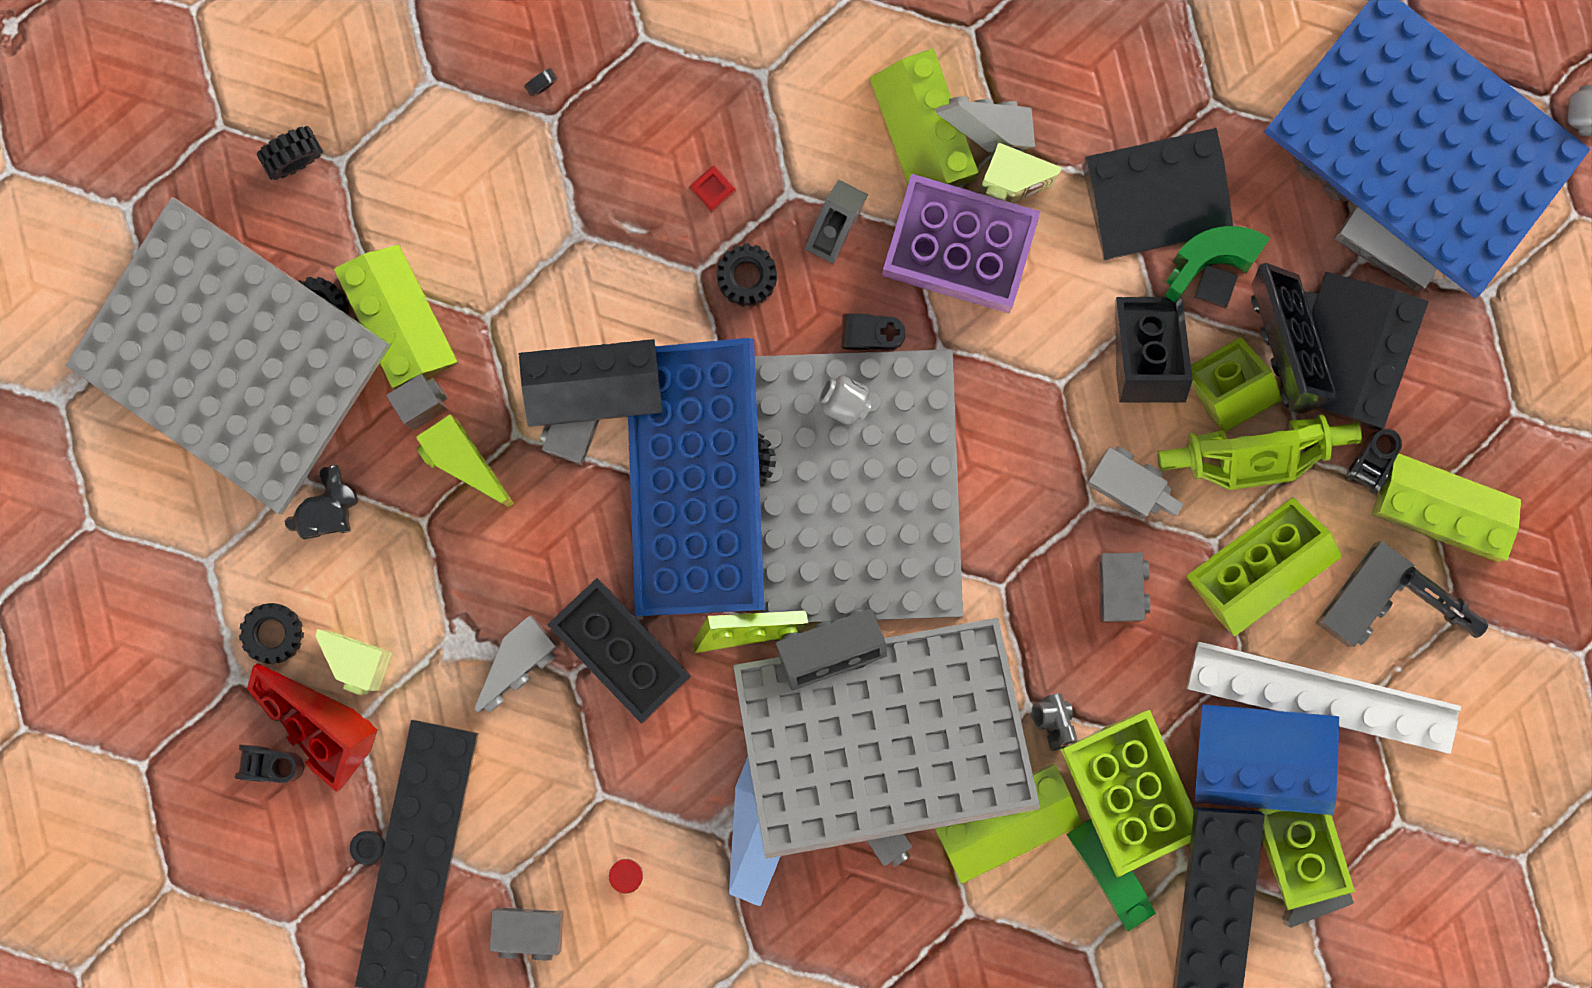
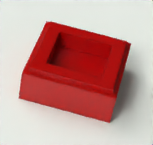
[689,165,736,213]

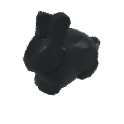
[284,464,358,540]

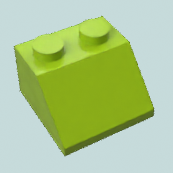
[1191,337,1282,432]

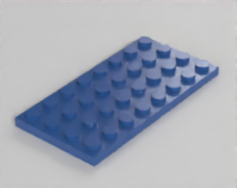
[628,338,765,616]

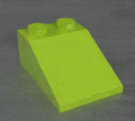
[416,415,514,507]
[1257,809,1355,910]

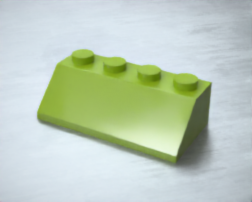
[870,48,979,187]
[334,244,458,390]
[1371,454,1521,562]
[1186,497,1342,637]
[934,764,1082,884]

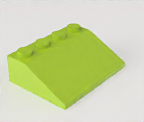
[1061,709,1194,877]

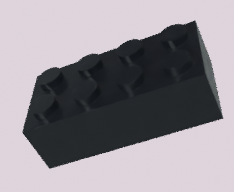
[548,578,692,724]

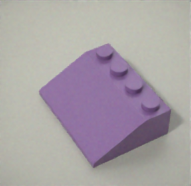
[882,174,1041,314]

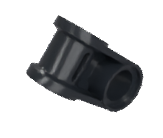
[841,314,906,350]
[1345,429,1402,495]
[235,744,304,783]

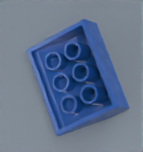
[1195,704,1339,815]

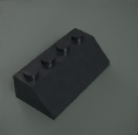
[518,339,663,427]

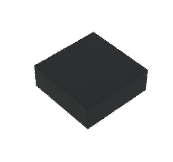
[1194,265,1238,309]

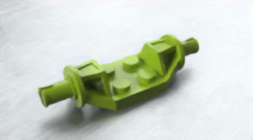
[1157,414,1362,490]

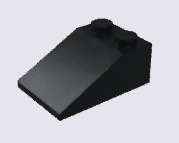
[1115,297,1193,403]

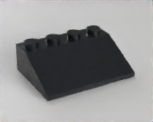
[1082,128,1233,260]
[1251,263,1339,414]
[1281,272,1429,431]

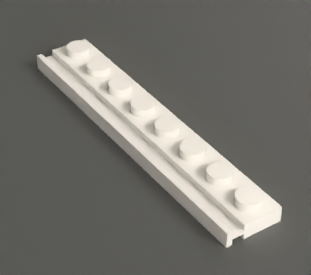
[1186,641,1462,754]

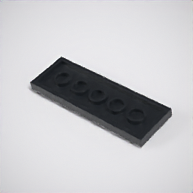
[1173,807,1265,988]

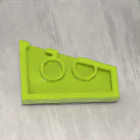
[693,611,808,653]

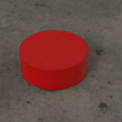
[609,859,643,894]

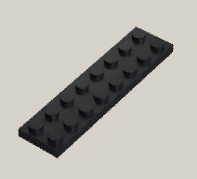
[355,720,479,988]

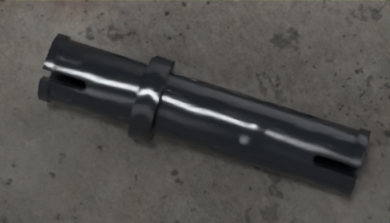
[1400,567,1488,638]

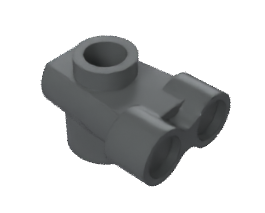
[1032,693,1078,751]

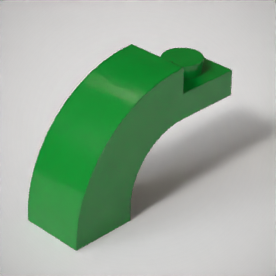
[1165,226,1270,303]
[1066,819,1156,931]

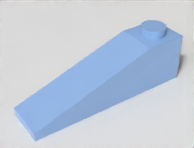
[729,757,781,906]

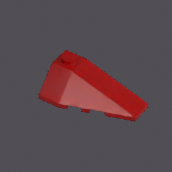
[247,663,378,792]

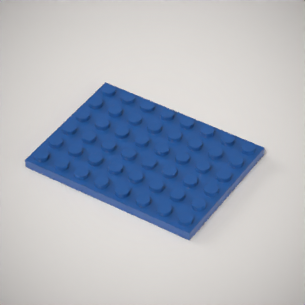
[1264,0,1591,299]

